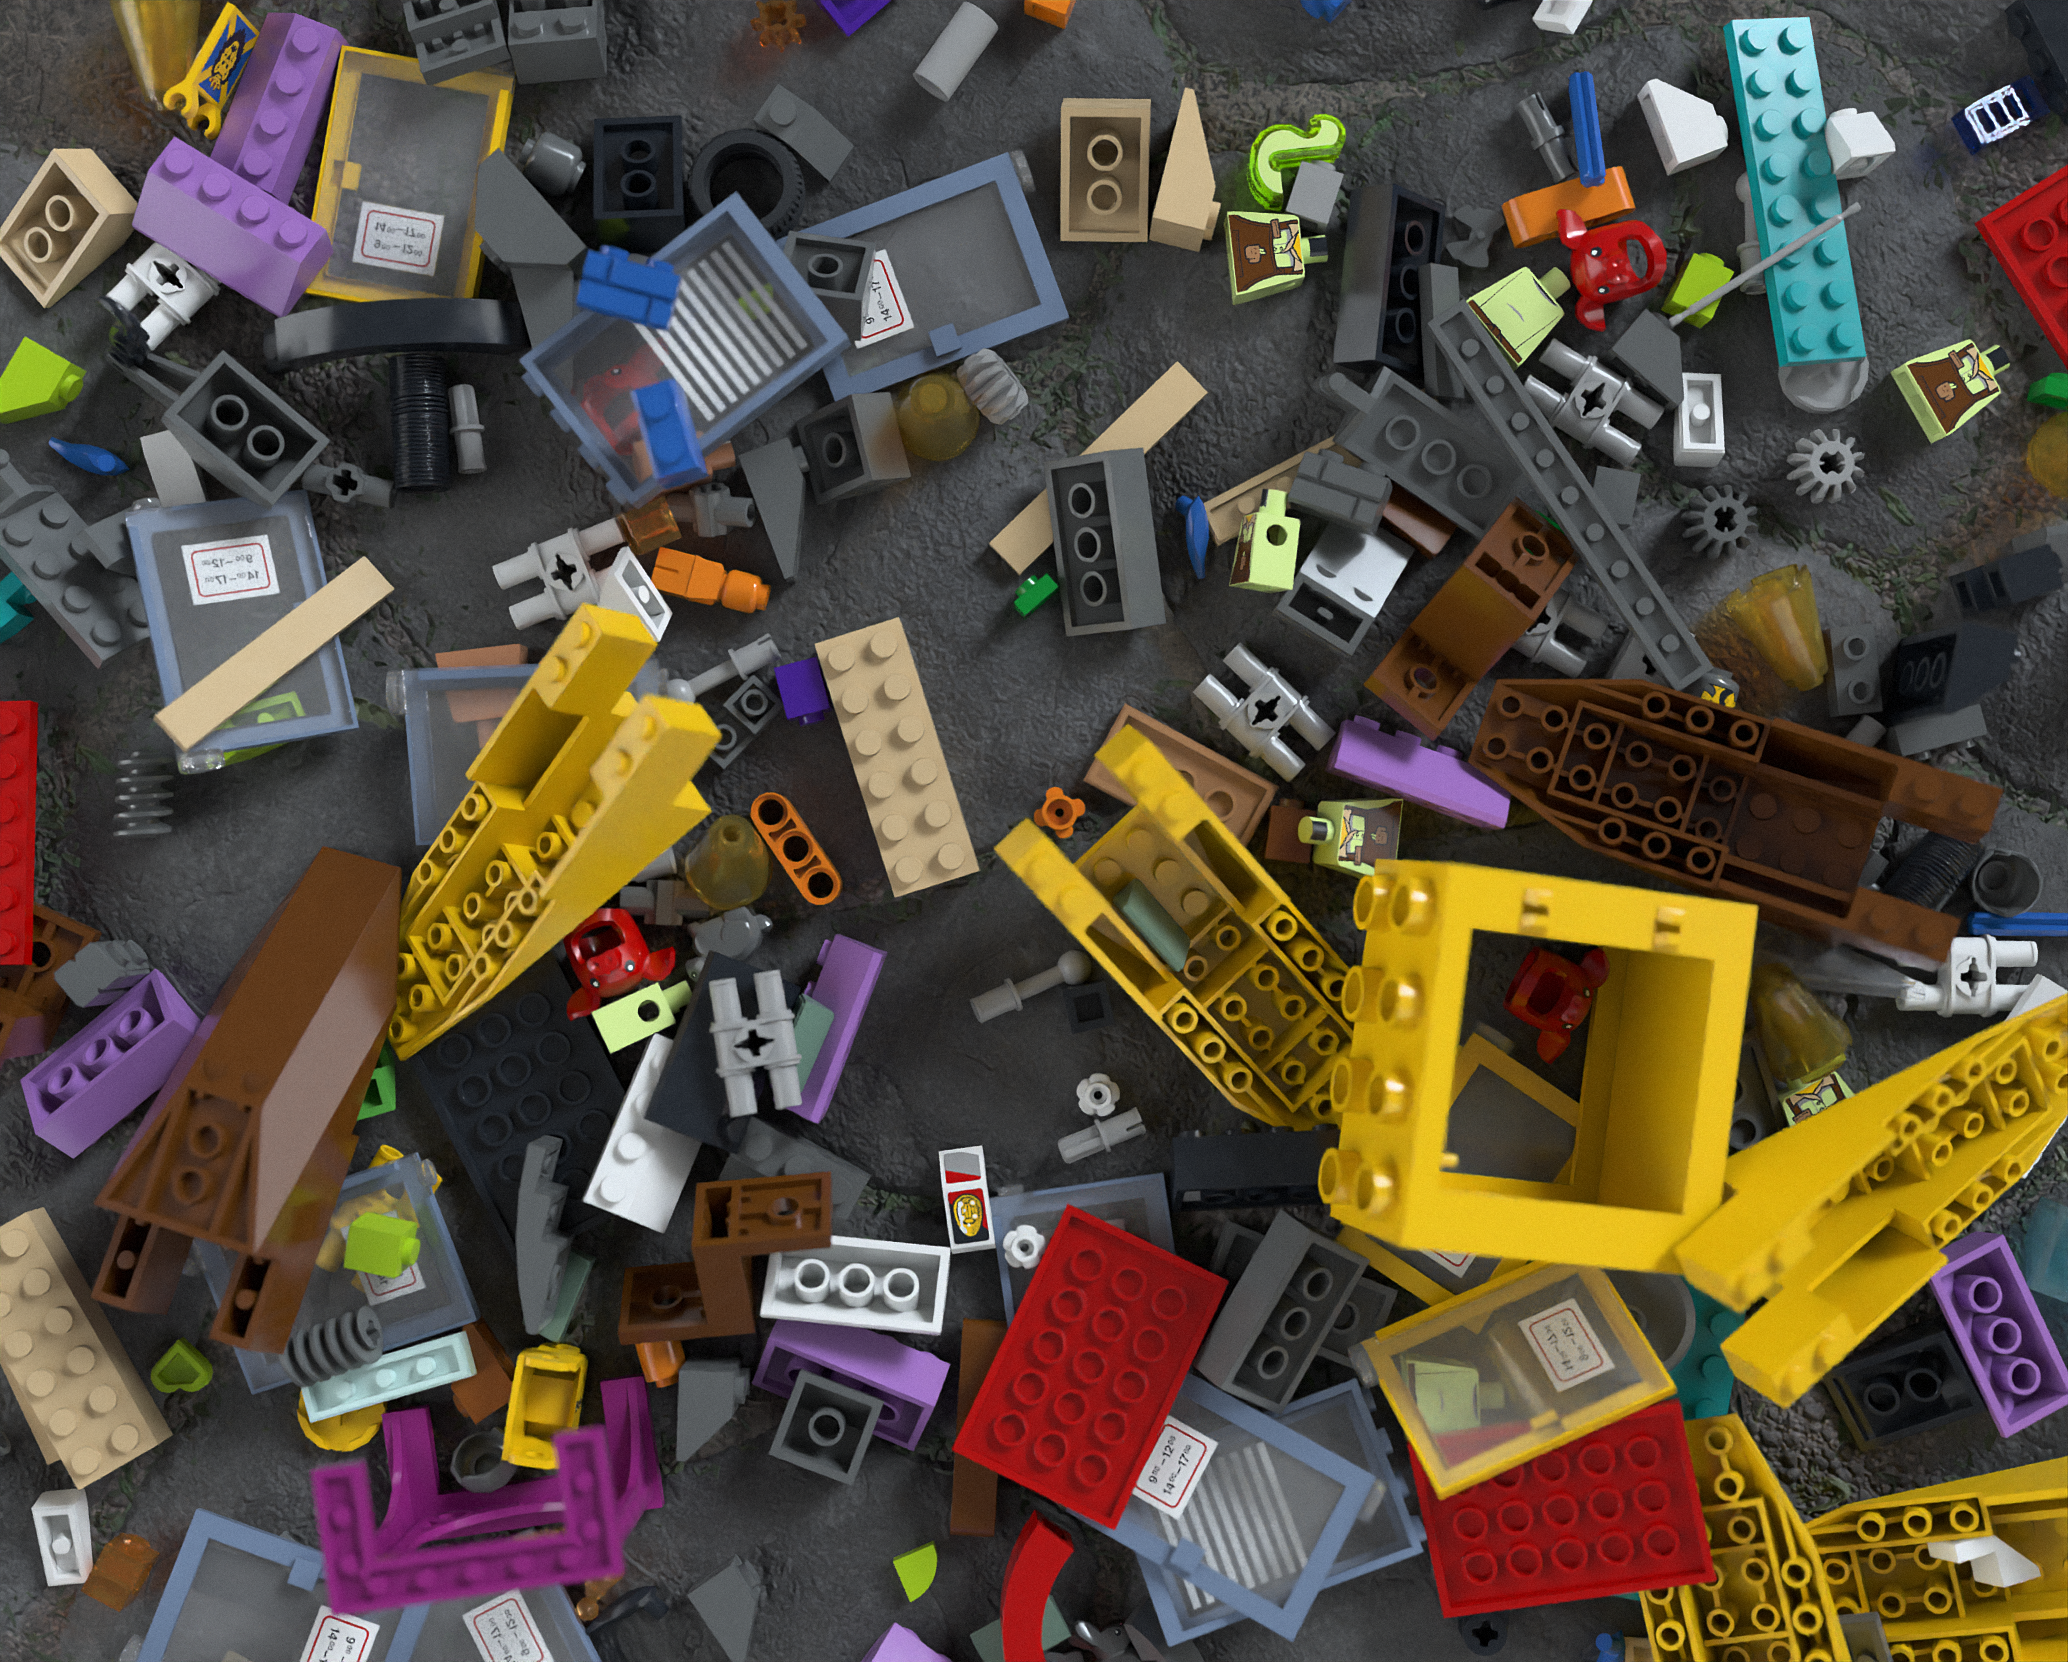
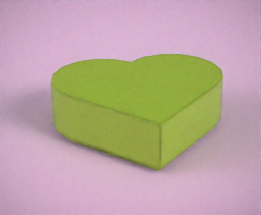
[151,1337,213,1393]

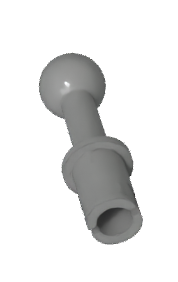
[1735,171,1767,295]
[661,633,782,704]
[970,950,1092,1023]

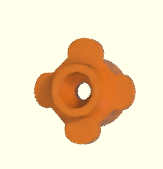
[1034,787,1085,838]

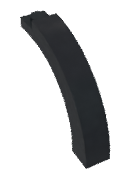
[263,298,532,375]

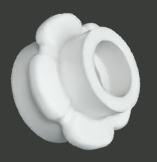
[1076,1073,1120,1116]
[1003,1225,1046,1269]

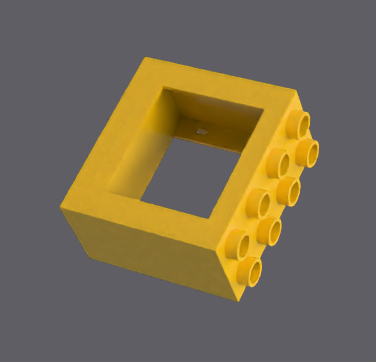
[1319,859,1758,1275]

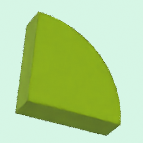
[893,1540,937,1602]

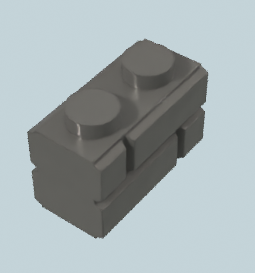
[1287,449,1392,536]
[54,940,150,1007]

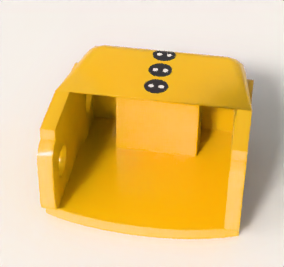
[502,1343,588,1469]

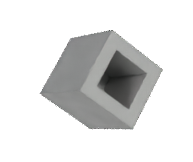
[1284,160,1344,235]

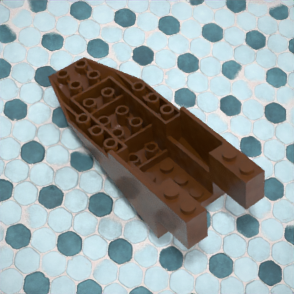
[1468,679,2003,972]
[90,846,402,1354]

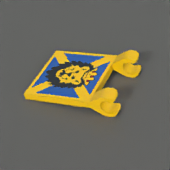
[163,2,260,140]

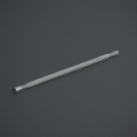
[1668,202,1861,327]

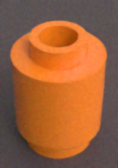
[635,1340,686,1388]

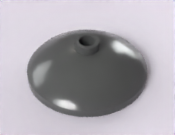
[1560,1266,1696,1385]

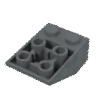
[508,0,607,84]
[1272,521,1415,660]

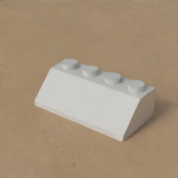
[581,1033,701,1234]
[761,1236,950,1335]

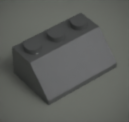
[718,1112,871,1236]

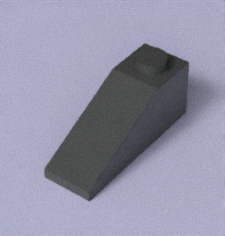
[738,437,810,584]

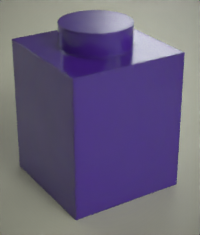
[774,657,833,727]

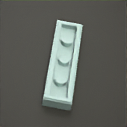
[301,1331,477,1423]

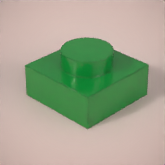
[2027,373,2068,411]
[1014,573,1058,620]

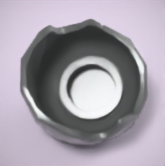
[1966,847,2043,917]
[450,1426,518,1493]

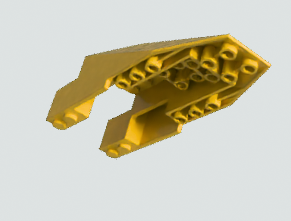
[386,603,722,1061]
[994,724,1355,1131]
[1673,993,2068,1409]
[1639,1413,1851,1662]
[1803,1456,2068,1662]

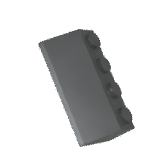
[1043,448,1166,637]
[1191,1209,1370,1415]

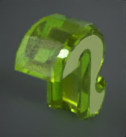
[1247,114,1346,212]

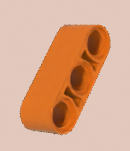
[1501,166,1636,249]
[751,793,843,905]

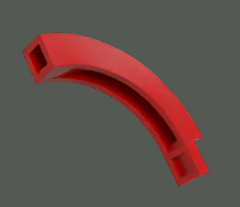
[1000,1509,1074,1662]

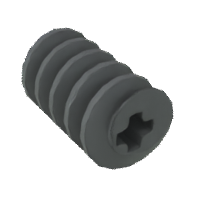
[113,748,176,838]
[279,1306,384,1388]

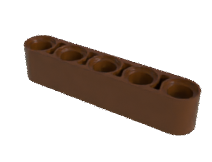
[950,1318,1007,1538]

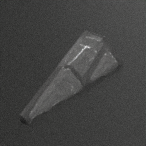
[1706,897,1926,1001]

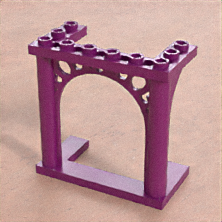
[311,1373,665,1617]

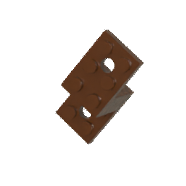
[1363,496,1580,741]
[0,902,102,1069]
[618,1171,833,1345]

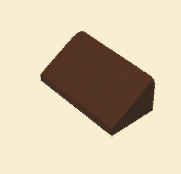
[1380,482,1458,560]

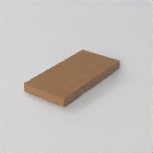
[1083,704,1279,849]

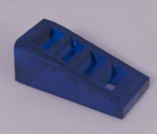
[1950,74,2050,156]

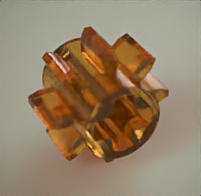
[750,0,807,53]

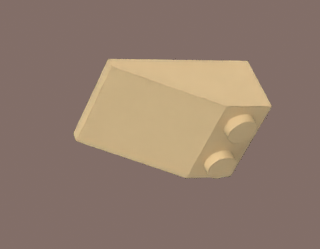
[1149,87,1221,252]
[1060,98,1151,242]
[0,149,138,308]

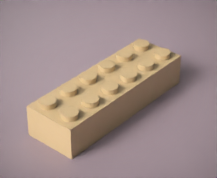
[815,617,981,898]
[0,1207,173,1490]

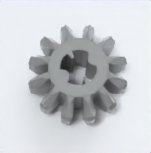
[957,348,1028,425]
[1786,429,1865,504]

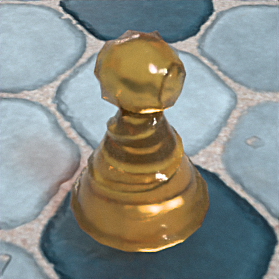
[575,1573,624,1621]

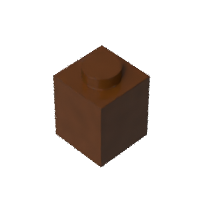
[1262,798,1316,864]

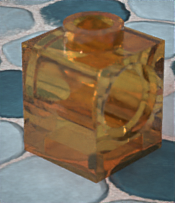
[615,496,682,555]
[81,1533,160,1612]

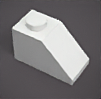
[1637,79,1728,176]
[1824,108,1896,180]
[598,547,673,642]

